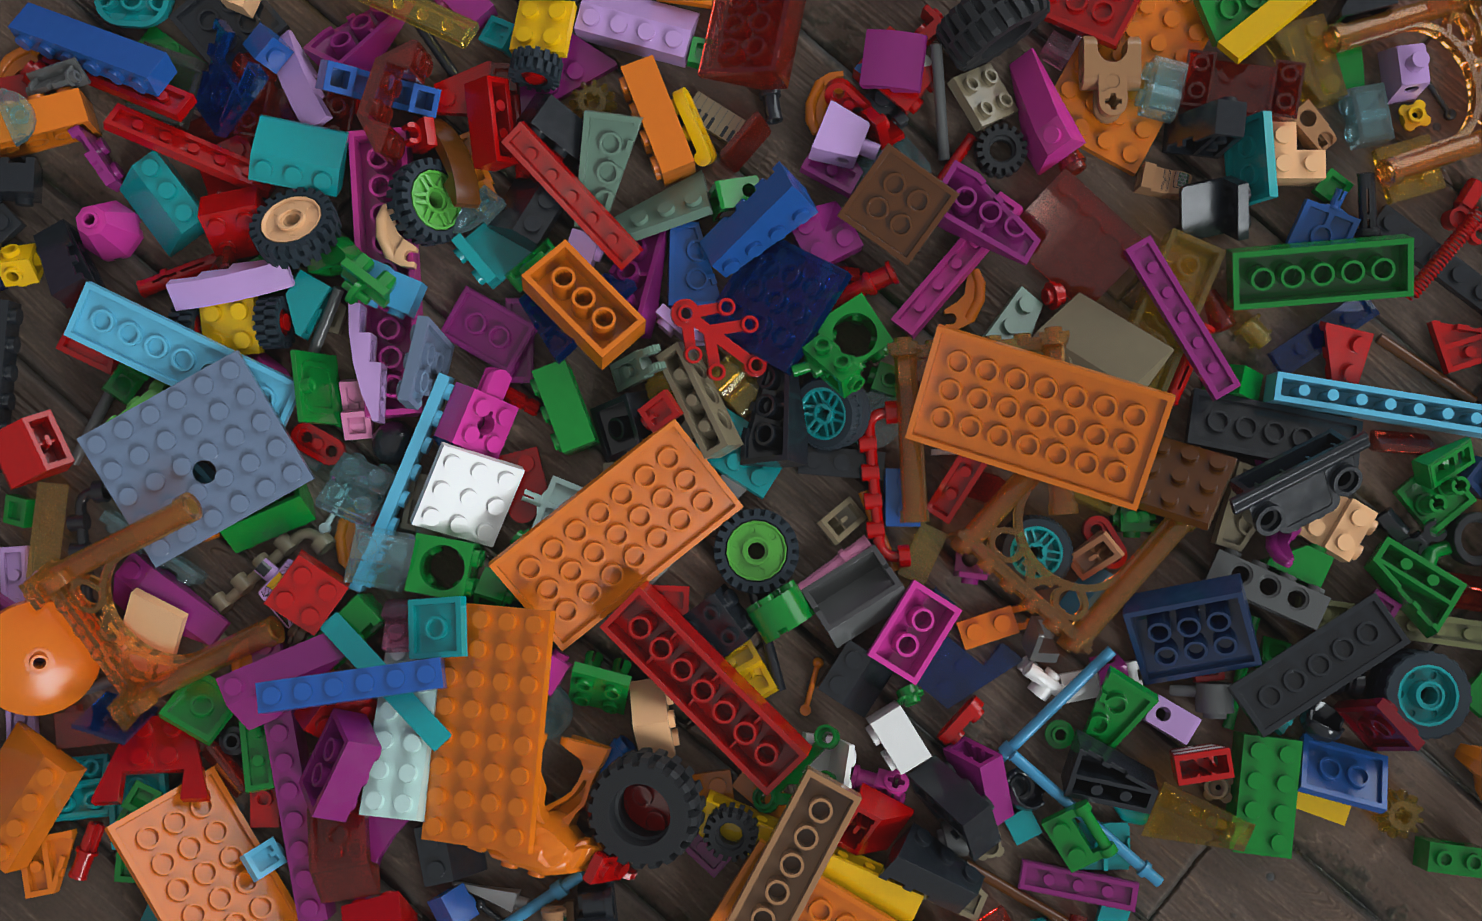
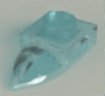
[453,185,507,235]

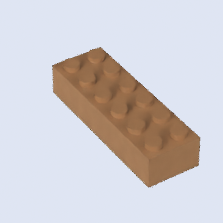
[725,765,862,921]

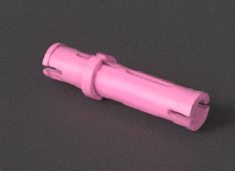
[797,535,872,590]

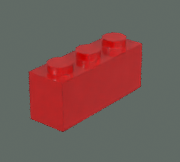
[464,75,518,171]

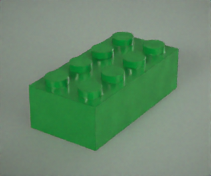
[1222,730,1303,859]

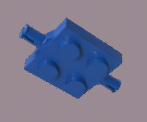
[1284,188,1361,244]

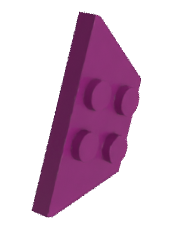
[520,33,618,113]

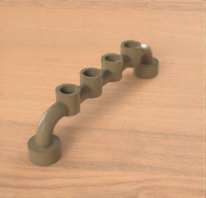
[203,528,336,654]

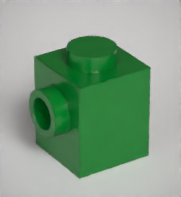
[866,361,913,402]
[473,566,514,606]

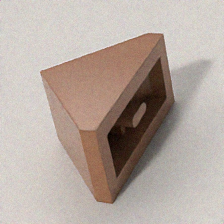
[1071,531,1125,581]

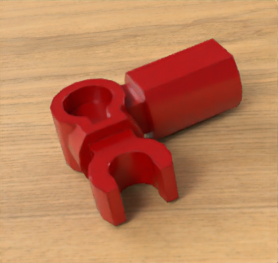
[1441,178,1482,246]

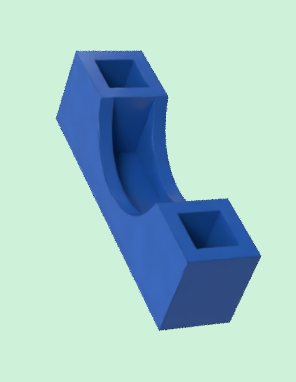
[315,59,442,118]

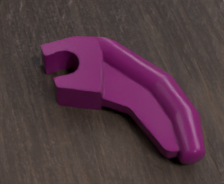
[1265,528,1302,568]

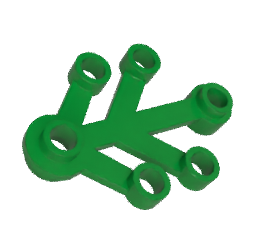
[752,724,840,814]

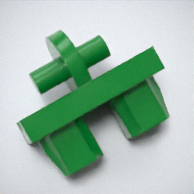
[340,252,396,309]

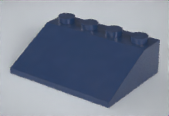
[1123,573,1262,685]

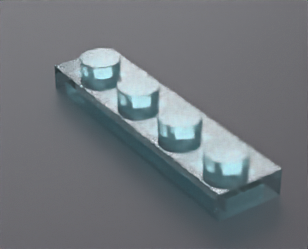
[99,510,209,586]

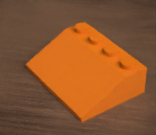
[0,721,87,874]

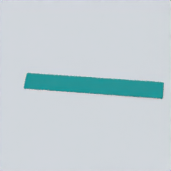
[320,612,451,751]

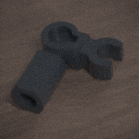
[1375,507,1447,555]

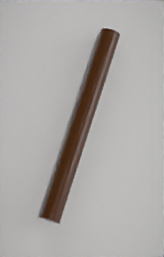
[1375,333,1478,403]
[966,859,1069,921]

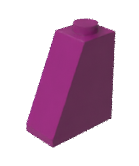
[943,736,1014,826]

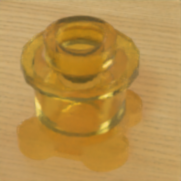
[1233,313,1273,350]

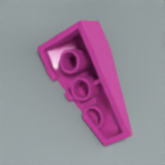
[1009,48,1086,175]

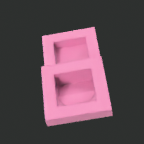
[339,379,374,440]

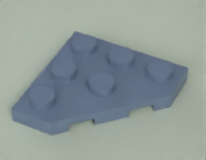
[396,315,455,410]

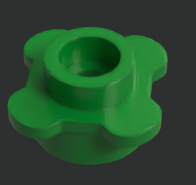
[896,684,924,708]

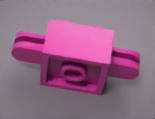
[434,366,519,459]

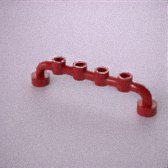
[858,400,911,568]

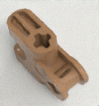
[1078,36,1142,124]

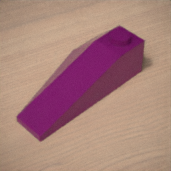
[303,0,419,72]
[937,160,1041,266]
[607,230,668,339]
[113,551,231,646]
[216,633,346,730]

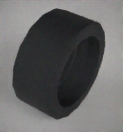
[1444,512,1482,566]

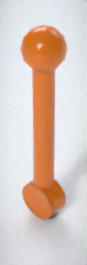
[800,657,824,716]

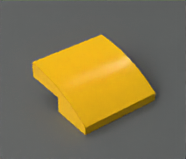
[725,639,779,698]

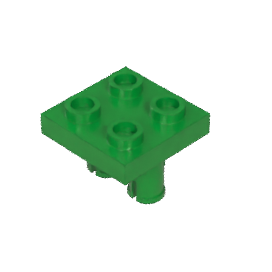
[1392,466,1477,534]
[568,651,632,715]

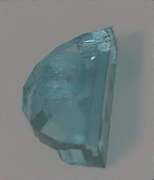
[0,88,37,147]
[545,686,573,739]

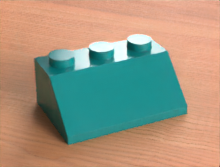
[248,115,349,197]
[119,150,205,257]

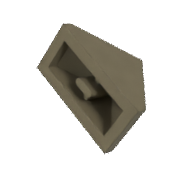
[816,496,867,546]

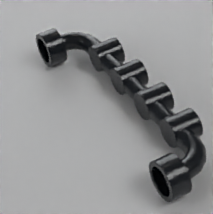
[66,480,122,646]

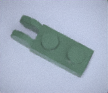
[610,344,667,393]

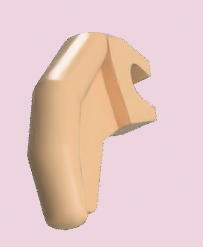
[376,204,419,269]

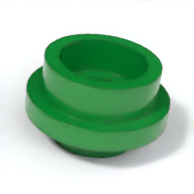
[1044,719,1074,749]

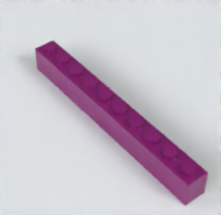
[248,627,337,921]

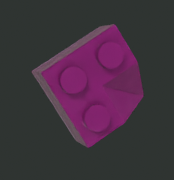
[789,201,864,276]

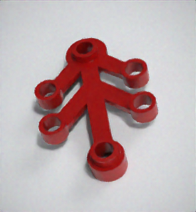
[670,298,767,381]

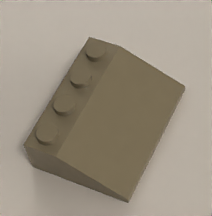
[1025,292,1174,386]

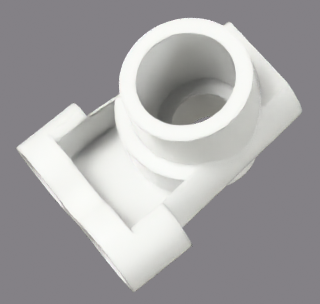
[1017,656,1064,702]

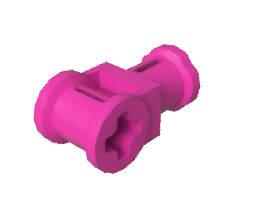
[851,764,909,804]

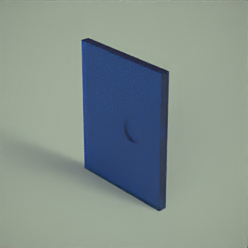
[71,691,158,745]

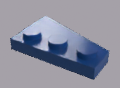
[667,222,725,310]

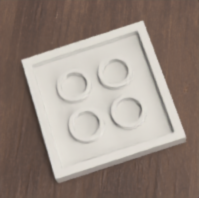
[410,442,525,547]

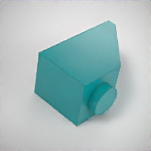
[285,270,333,340]

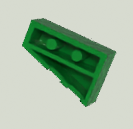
[1364,536,1468,638]

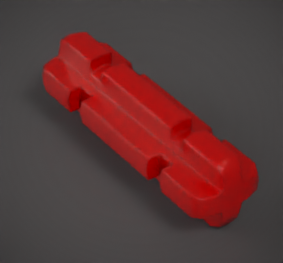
[503,386,541,416]

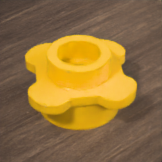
[1398,100,1431,132]

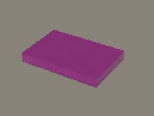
[441,286,540,377]

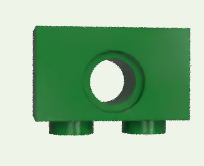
[1412,836,1482,878]

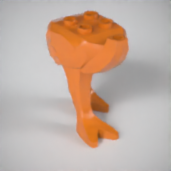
[467,733,612,878]

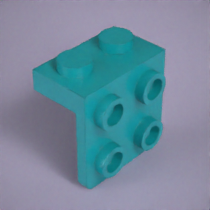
[451,216,531,289]

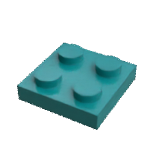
[408,596,468,659]

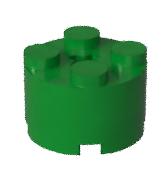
[746,580,815,644]

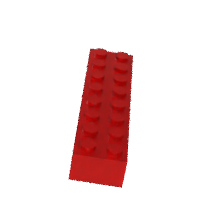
[600,581,812,796]

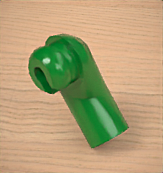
[1420,540,1452,565]

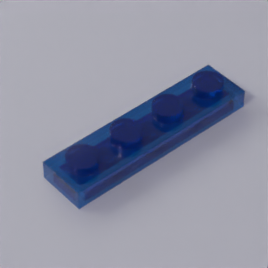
[1267,300,1380,373]

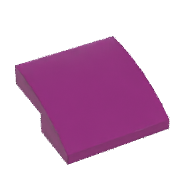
[859,29,928,93]

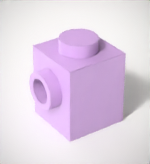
[568,228,604,267]

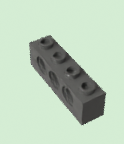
[1203,547,1331,631]

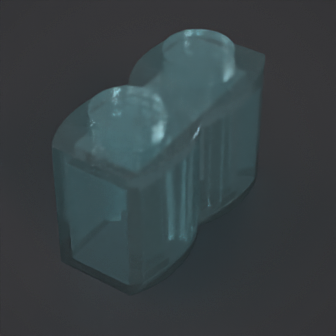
[1134,55,1189,124]

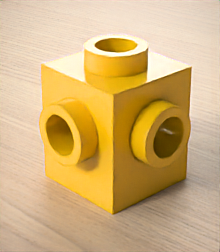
[0,243,44,287]

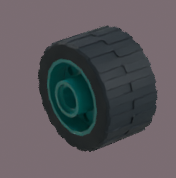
[1366,648,1472,740]

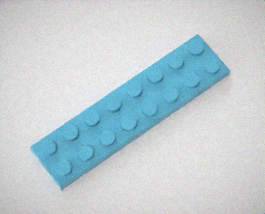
[63,282,296,427]

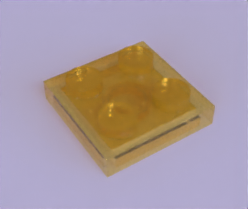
[1371,134,1446,205]

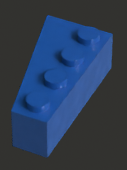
[700,161,818,278]

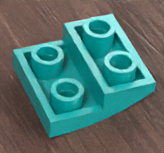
[55,753,111,822]

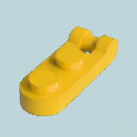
[671,87,717,167]

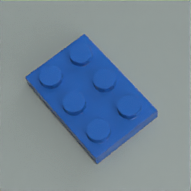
[1298,734,1388,814]

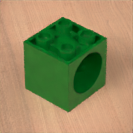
[810,293,894,373]
[404,533,486,601]

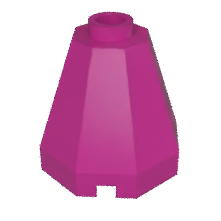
[76,200,144,262]

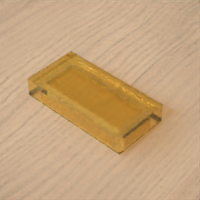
[897,522,948,585]

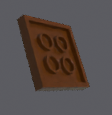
[837,143,960,266]
[1138,436,1237,531]

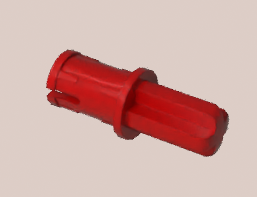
[68,821,105,881]

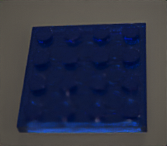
[705,239,852,376]

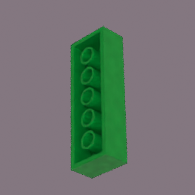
[1226,234,1414,310]

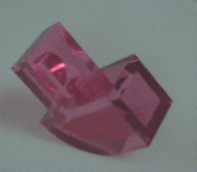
[381,597,422,653]

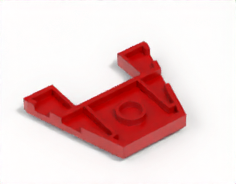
[91,716,211,806]

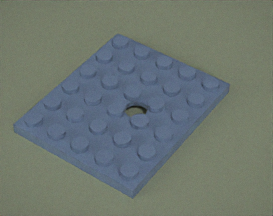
[77,350,315,568]

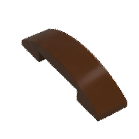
[413,115,480,209]

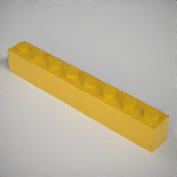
[699,789,924,921]

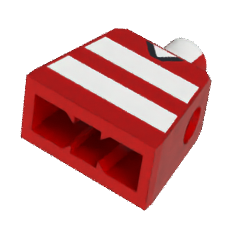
[1169,743,1235,786]

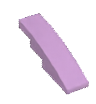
[277,30,333,127]
[166,260,295,311]
[348,303,388,424]

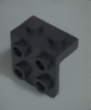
[1179,175,1251,241]
[683,583,758,658]

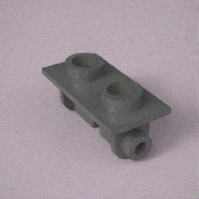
[26,57,91,96]

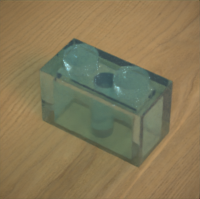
[1339,82,1395,151]

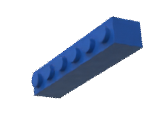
[8,2,177,97]
[255,657,447,714]

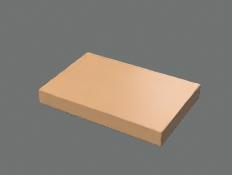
[113,588,189,683]

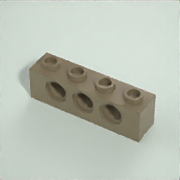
[656,342,744,459]

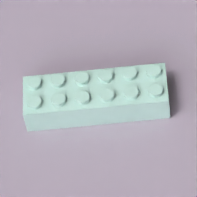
[359,636,437,822]

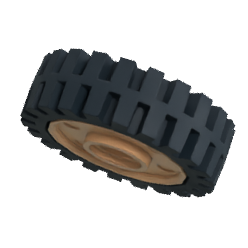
[249,187,342,269]

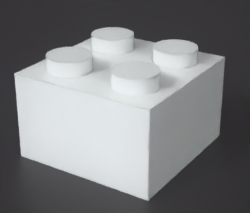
[865,700,932,775]

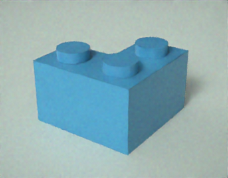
[360,258,428,320]

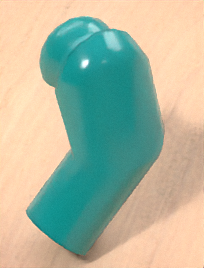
[1113,807,1152,825]

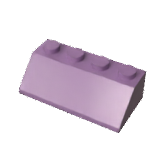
[574,0,700,68]

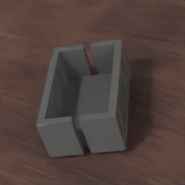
[801,544,906,648]

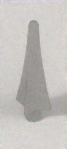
[452,880,530,913]

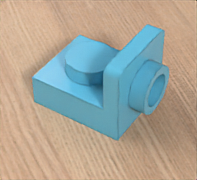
[239,837,288,883]

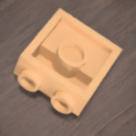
[1298,496,1378,562]

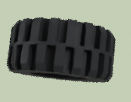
[936,0,1050,72]
[586,747,706,869]

